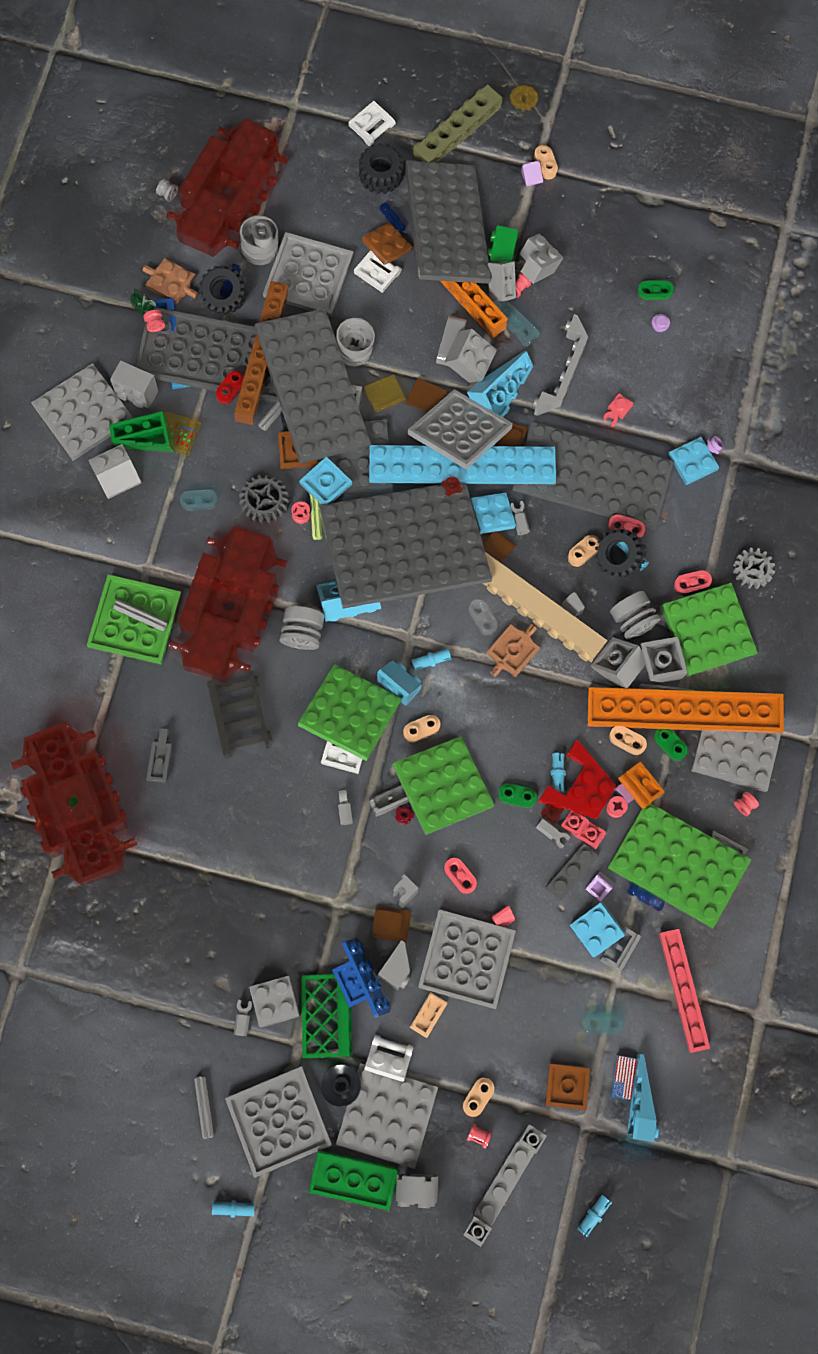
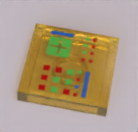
[165,411,201,457]

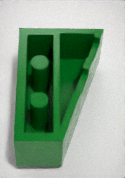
[488,226,518,263]
[109,411,175,453]

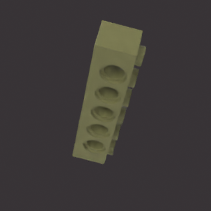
[413,84,502,163]

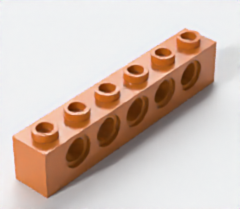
[440,281,508,339]

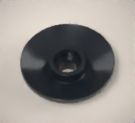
[321,1065,361,1107]

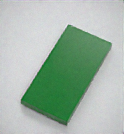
[308,1150,399,1211]

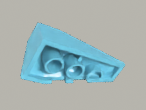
[467,351,533,417]
[626,1054,659,1142]

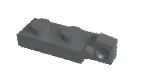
[146,728,173,783]

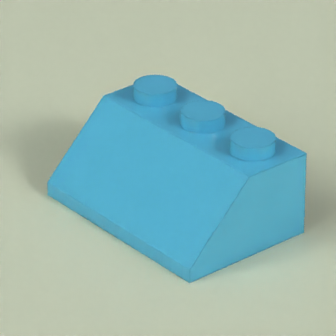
[316,580,381,622]

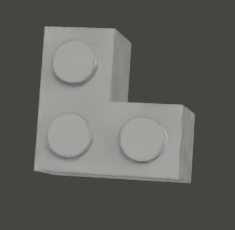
[520,234,563,284]

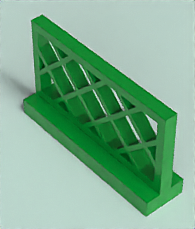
[301,974,353,1058]

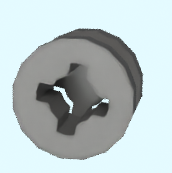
[156,178,178,202]

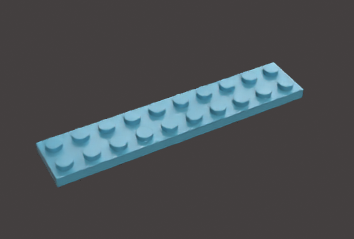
[369,445,556,484]

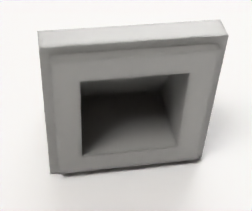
[561,592,585,617]

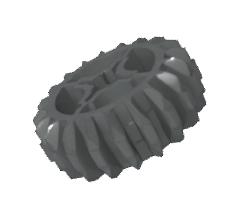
[239,474,289,524]

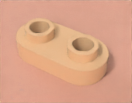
[534,145,558,179]
[568,535,599,567]
[403,715,440,743]
[609,726,647,755]
[463,1078,494,1117]

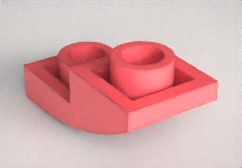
[561,810,606,849]

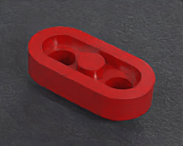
[216,370,244,405]

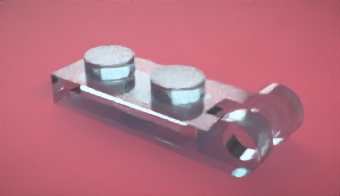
[497,300,540,347]

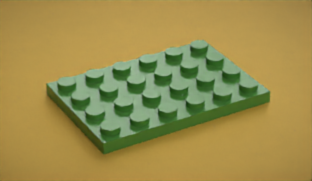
[608,803,751,929]

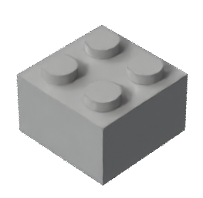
[444,329,497,383]
[110,360,159,409]
[249,976,300,1028]

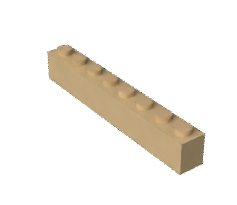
[482,552,607,663]

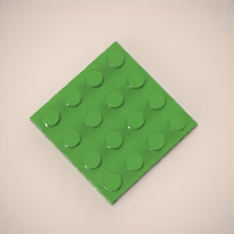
[87,575,182,665]
[661,583,758,677]
[298,664,402,761]
[392,737,495,835]

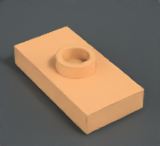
[410,992,447,1038]

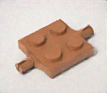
[143,258,199,305]
[486,624,540,678]

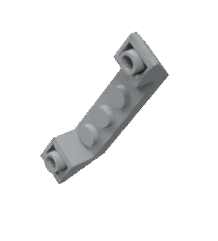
[533,314,588,416]
[463,1124,547,1247]

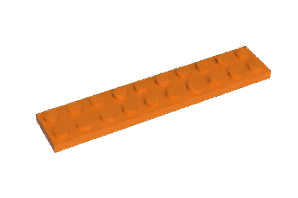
[587,687,784,733]

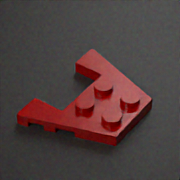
[538,740,616,819]

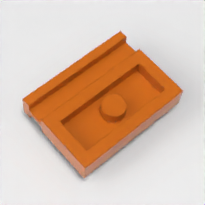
[618,762,665,809]

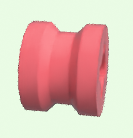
[143,310,165,332]
[291,501,311,524]
[734,792,759,816]
[606,796,628,818]

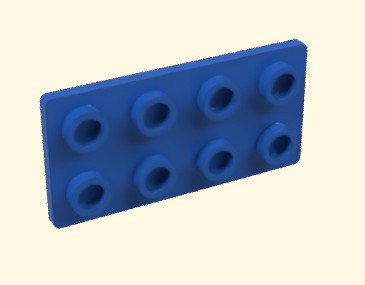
[333,938,390,1018]

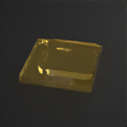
[364,375,406,413]

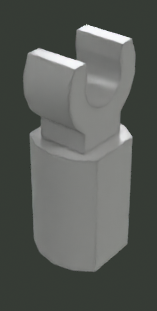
[510,501,530,535]
[338,790,353,825]
[536,818,570,848]
[233,1000,253,1036]

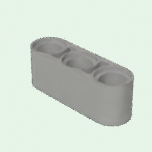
[436,315,467,366]

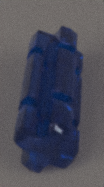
[380,202,405,233]
[220,264,241,298]
[627,883,665,911]

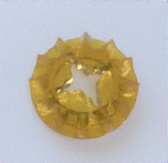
[510,85,538,111]

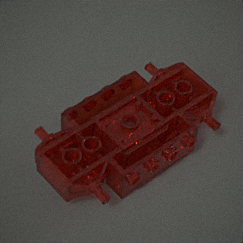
[166,118,289,257]
[169,526,288,683]
[11,721,138,886]

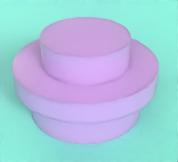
[652,314,670,332]
[707,436,724,454]

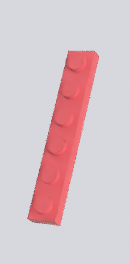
[659,929,710,1053]

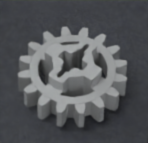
[733,548,775,589]

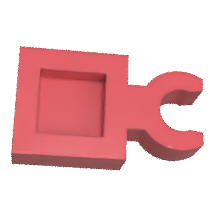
[603,393,634,427]

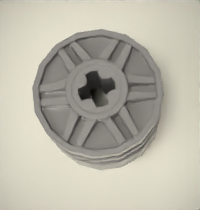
[240,215,278,265]
[336,318,375,367]
[610,591,661,640]
[279,606,325,650]

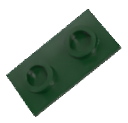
[130,288,156,315]

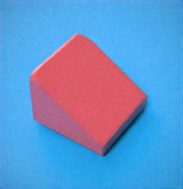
[491,906,515,927]

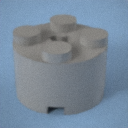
[396,1174,438,1208]

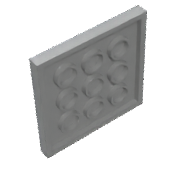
[263,232,353,317]
[31,363,133,461]
[408,389,513,470]
[691,718,785,792]
[418,909,516,1010]
[336,1063,438,1169]
[225,1066,332,1178]

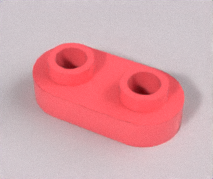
[608,515,645,538]
[674,570,712,595]
[444,858,477,894]

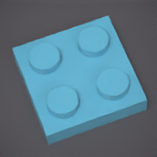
[668,437,719,485]
[299,457,352,505]
[470,493,516,534]
[570,902,626,958]

